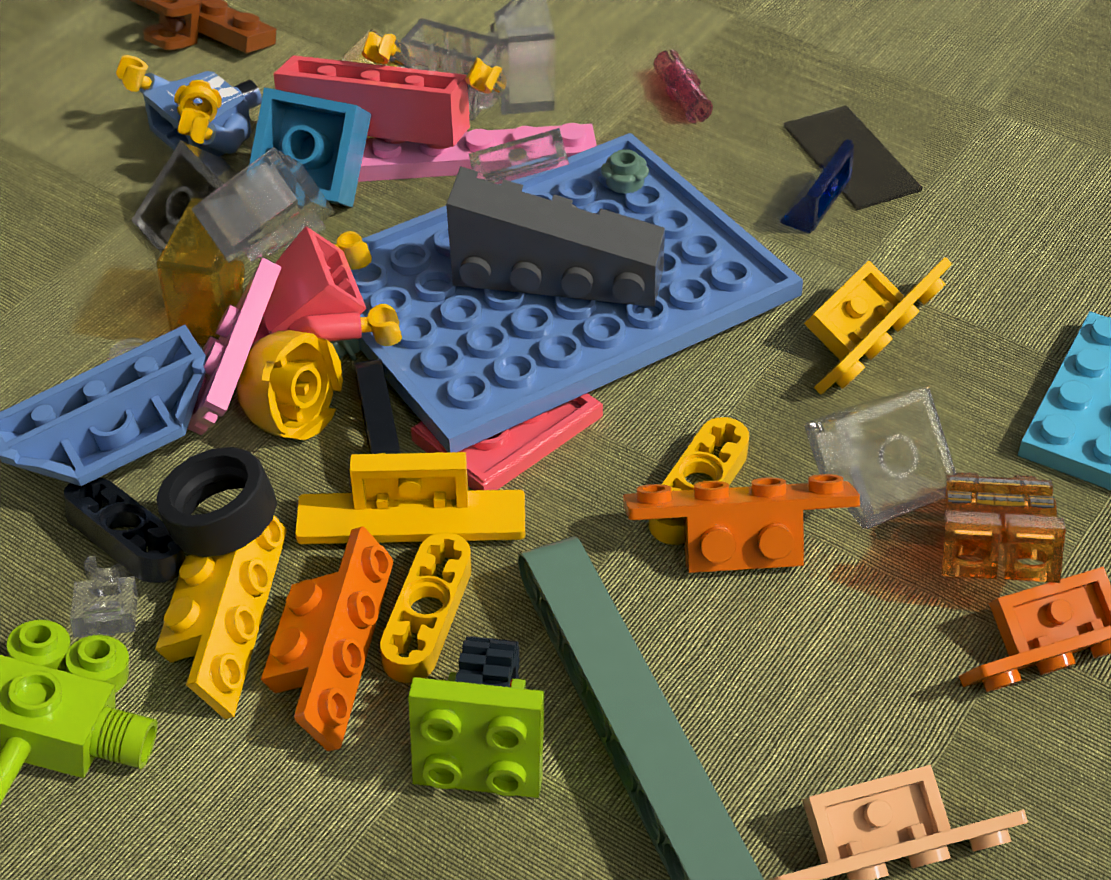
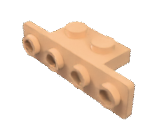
[767,765,1028,880]

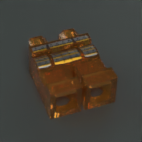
[942,472,1066,583]

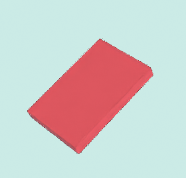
[411,393,603,490]

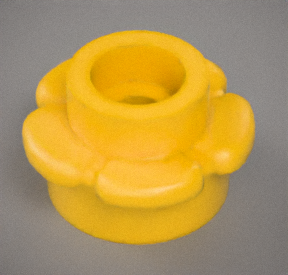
[174,80,222,122]

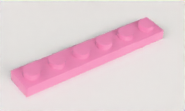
[358,123,597,182]

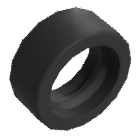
[156,447,277,557]

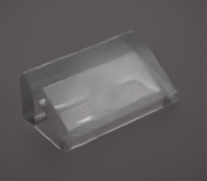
[469,128,569,184]

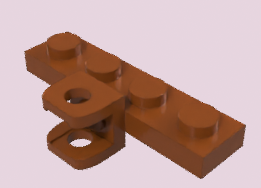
[130,0,277,53]

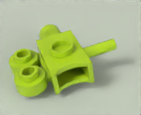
[0,620,158,805]

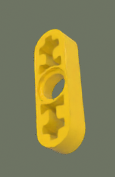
[649,417,749,545]
[380,532,472,683]

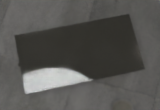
[783,105,923,210]

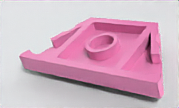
[187,257,281,436]

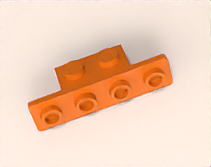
[623,474,860,573]
[261,526,393,752]
[959,566,1111,692]

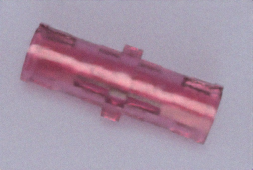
[653,49,713,123]

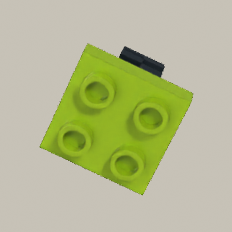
[408,636,544,798]

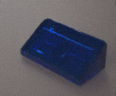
[780,139,854,234]

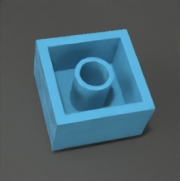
[246,87,371,207]

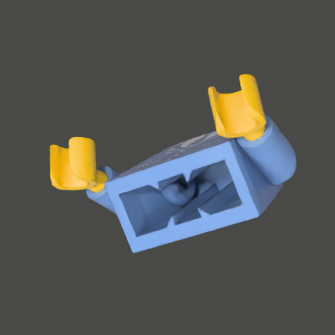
[116,55,262,170]

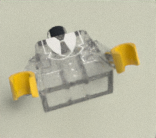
[362,18,509,121]

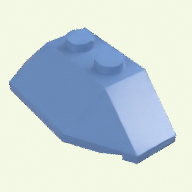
[0,325,207,486]

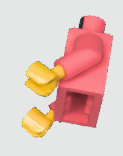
[252,226,402,346]

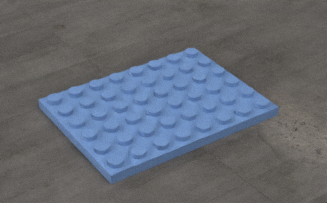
[351,133,803,452]

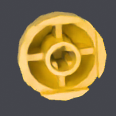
[236,330,343,440]

